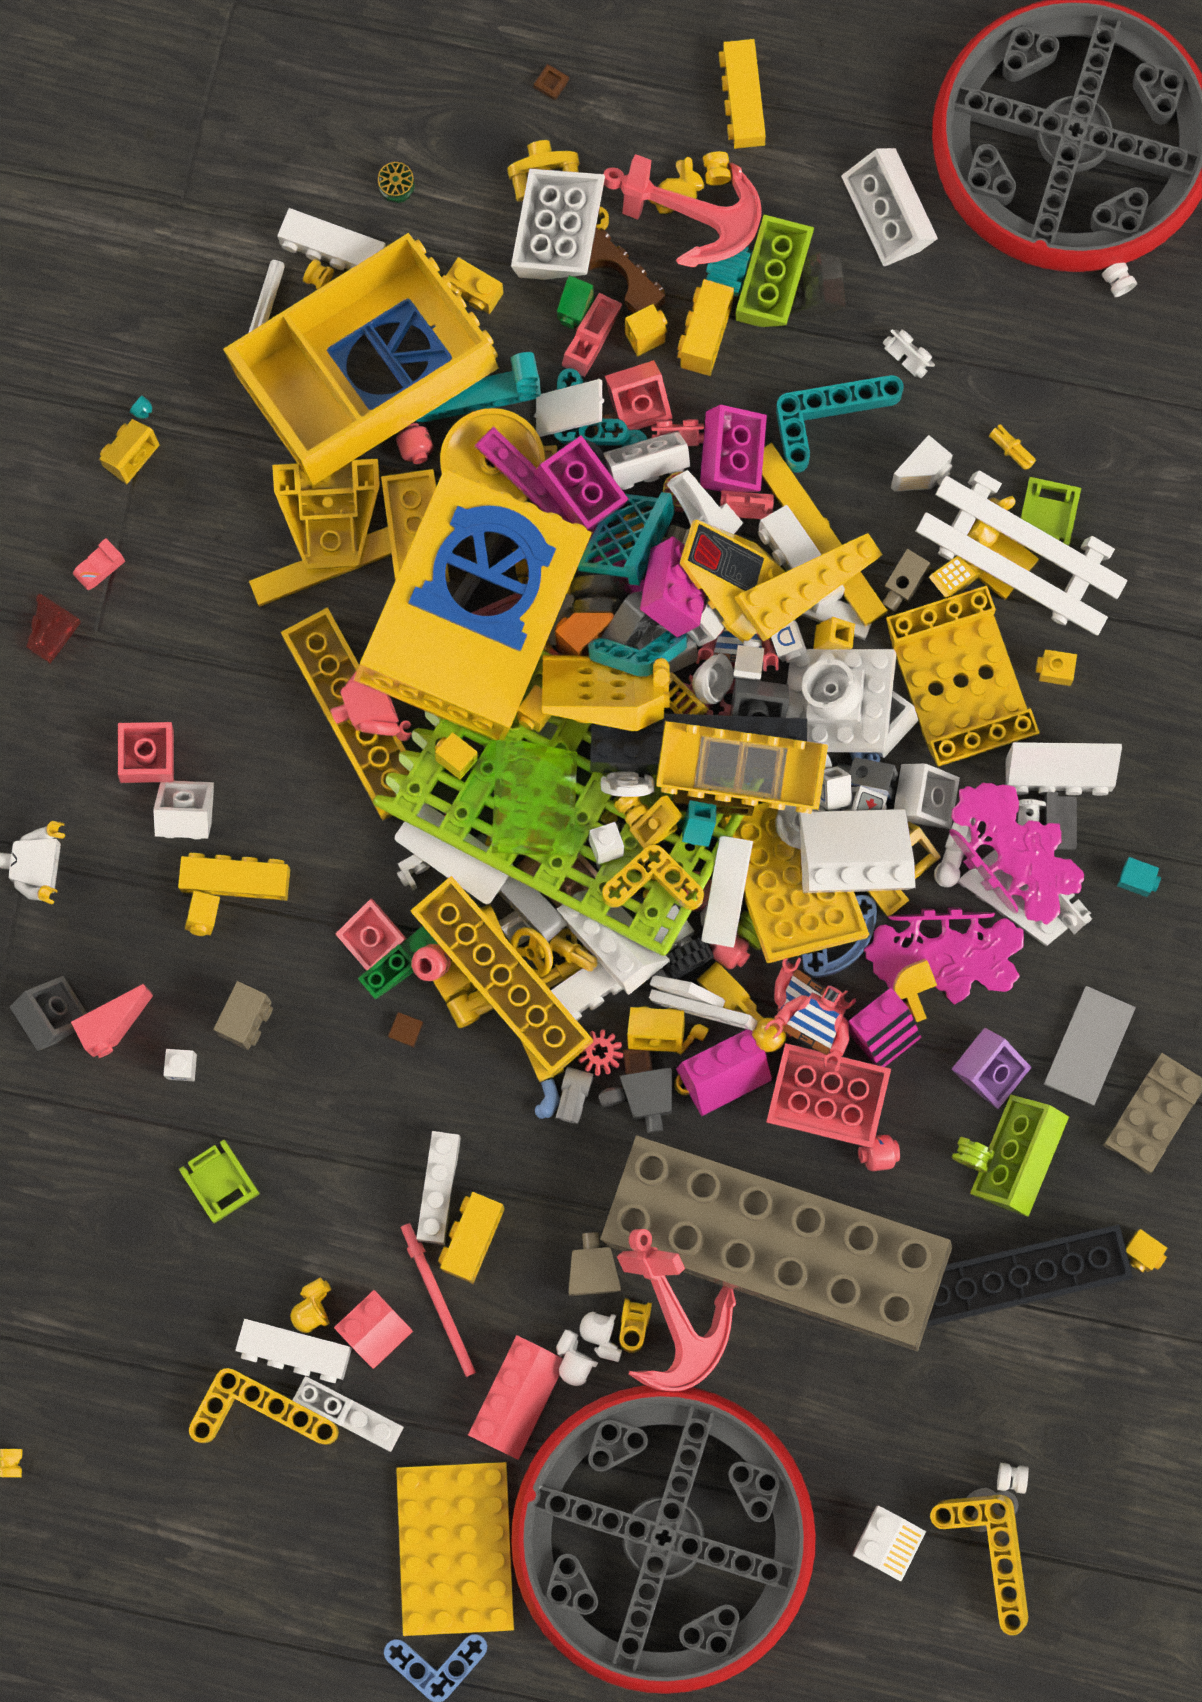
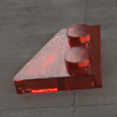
[27,593,81,664]

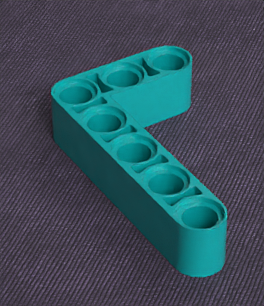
[416,352,541,422]
[776,375,903,473]

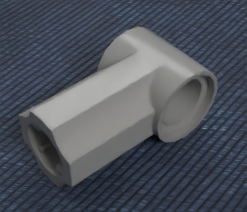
[556,1067,593,1124]

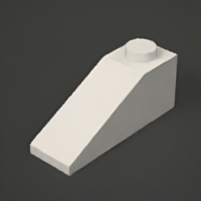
[734,641,764,681]

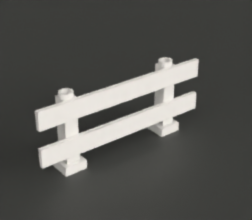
[915,471,1127,636]

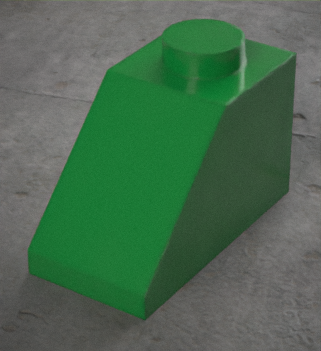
[557,275,594,329]

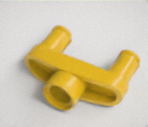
[507,140,580,201]

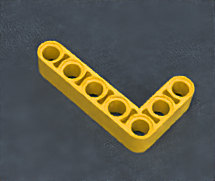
[189,1368,339,1445]
[930,1495,1028,1635]

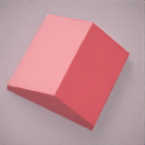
[336,899,407,971]

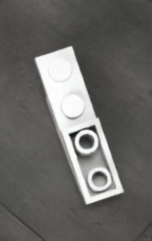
[292,1376,404,1452]

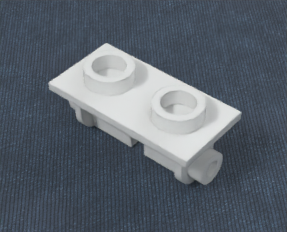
[883,329,935,378]
[1058,893,1092,934]

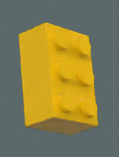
[677,279,734,376]
[438,1192,505,1284]

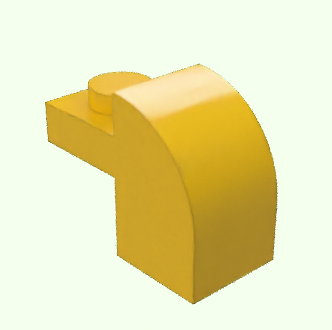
[893,959,937,1022]

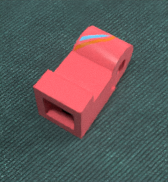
[73,538,125,590]

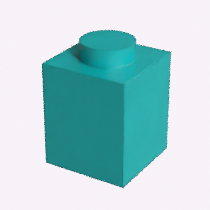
[682,800,716,847]
[1117,857,1161,897]

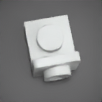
[397,854,430,890]

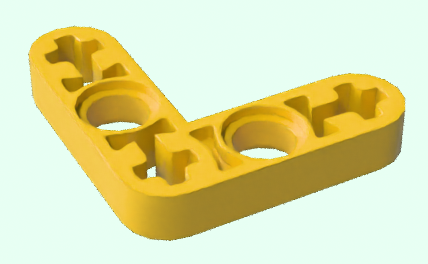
[602,845,704,910]

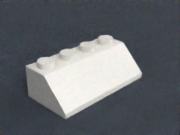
[841,148,938,266]
[557,889,670,995]

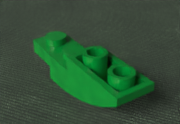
[358,926,438,1000]

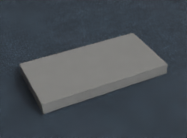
[1043,986,1136,1106]

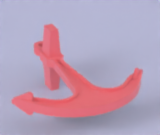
[604,154,761,267]
[617,1229,736,1391]

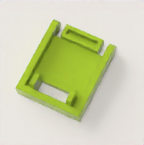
[1021,477,1081,546]
[179,1139,260,1224]

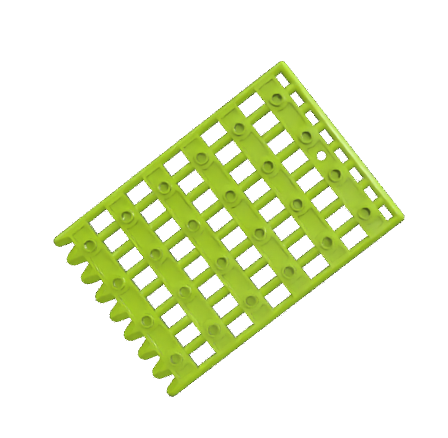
[373,651,765,956]

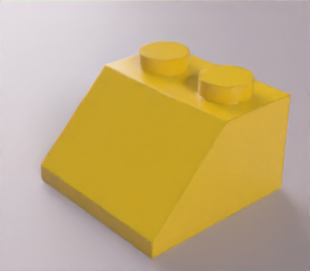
[99,419,159,485]

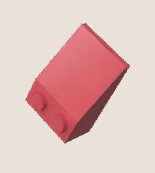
[71,984,153,1058]

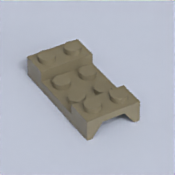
[1103,1053,1202,1175]

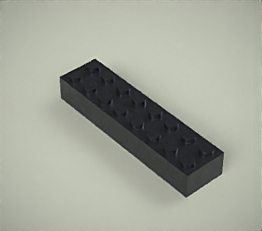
[590,713,807,779]
[926,1225,1133,1328]

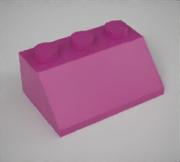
[700,405,767,492]
[676,1029,772,1116]

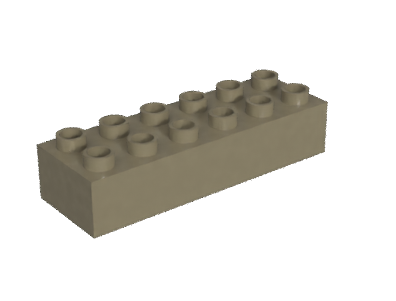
[600,1136,952,1352]

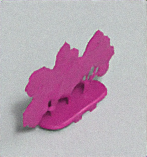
[949,783,1084,925]
[864,907,1024,1005]

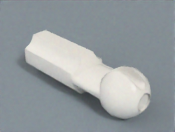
[934,818,976,887]

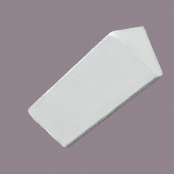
[701,836,753,947]

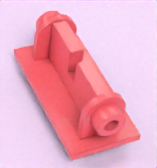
[651,419,704,446]
[720,491,774,520]

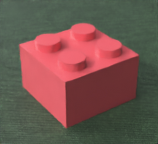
[118,722,174,783]

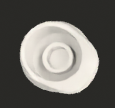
[692,653,734,704]

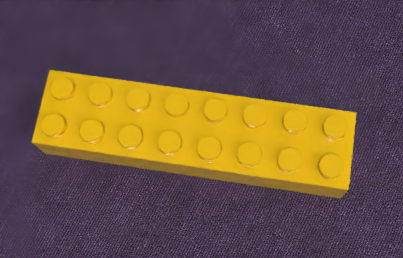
[281,607,410,821]
[411,876,594,1077]

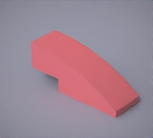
[562,293,622,377]

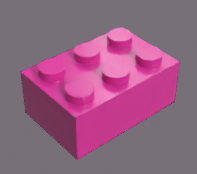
[534,436,628,531]
[640,536,705,637]

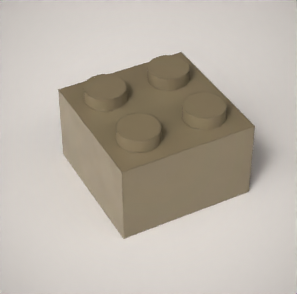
[213,981,273,1050]

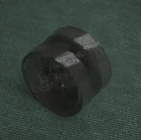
[571,575,628,615]

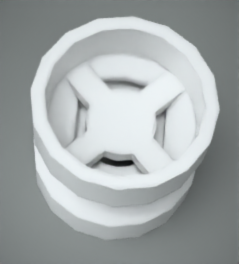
[1102,263,1137,297]
[997,1463,1029,1494]

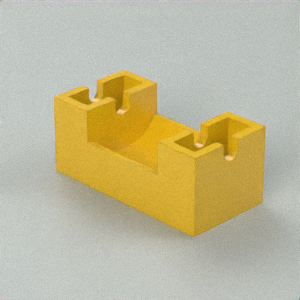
[381,469,450,582]

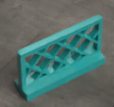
[578,492,675,586]

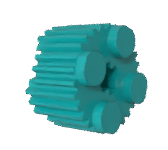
[706,247,753,298]

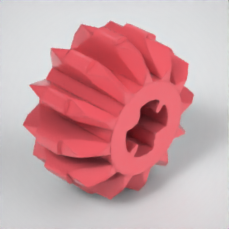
[579,1030,623,1076]

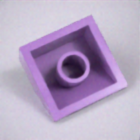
[952,1028,1031,1109]

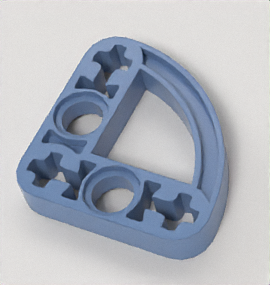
[802,895,877,978]

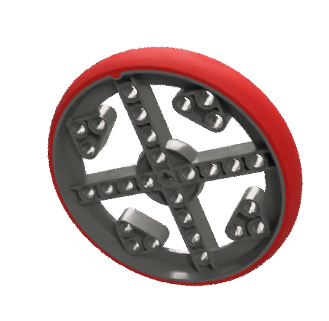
[932,0,1202,272]
[511,1385,816,1694]

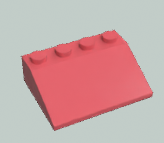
[766,1043,891,1148]

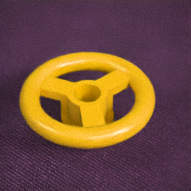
[511,927,553,977]

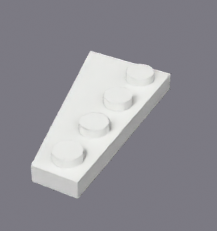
[957,850,1067,946]

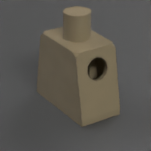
[882,549,931,612]
[569,1232,621,1296]

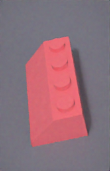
[468,1335,563,1460]

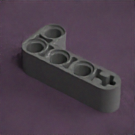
[600,591,660,648]

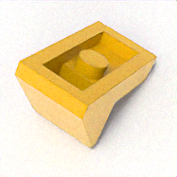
[629,795,683,849]

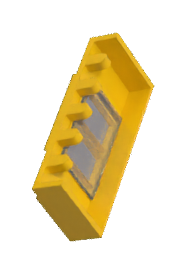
[656,721,828,814]

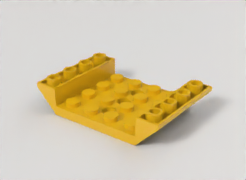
[886,586,1039,767]

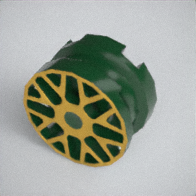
[378,162,415,203]

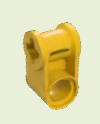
[620,1298,652,1353]

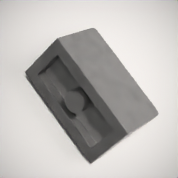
[1044,792,1077,850]

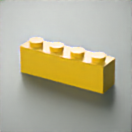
[719,39,766,149]
[178,853,290,900]

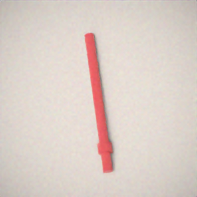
[400,1223,476,1377]

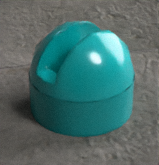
[129,396,152,419]

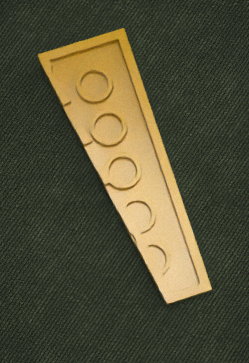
[734,533,883,641]

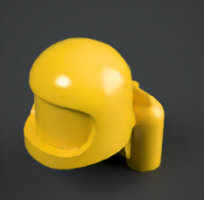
[290,1278,331,1333]

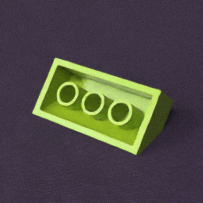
[736,215,814,327]
[970,1095,1069,1217]

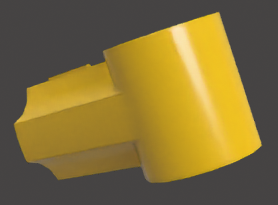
[447,990,494,1029]

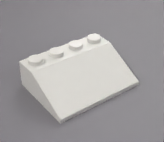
[511,169,605,280]
[1005,743,1122,796]
[799,809,915,893]

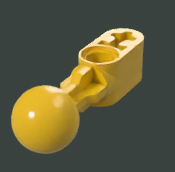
[696,962,786,1052]

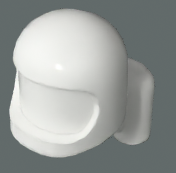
[580,1312,622,1362]
[556,1329,598,1386]

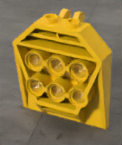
[542,655,670,731]

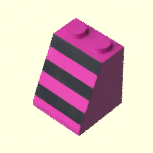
[848,987,921,1067]

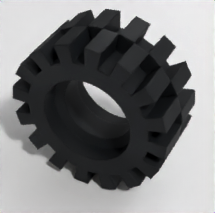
[665,938,714,979]

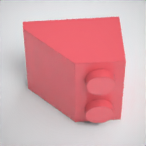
[605,361,673,432]
[334,1290,413,1369]

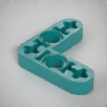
[554,368,630,445]
[588,631,687,677]

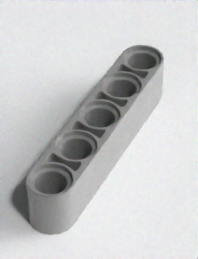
[476,833,567,942]

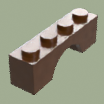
[588,227,665,314]

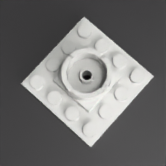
[786,649,896,753]

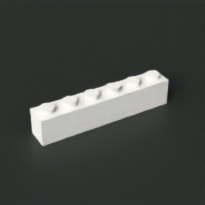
[551,905,694,1021]

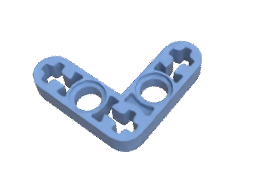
[384,1634,488,1702]

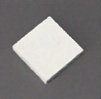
[650,975,725,1008]

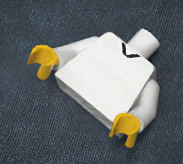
[0,821,65,904]

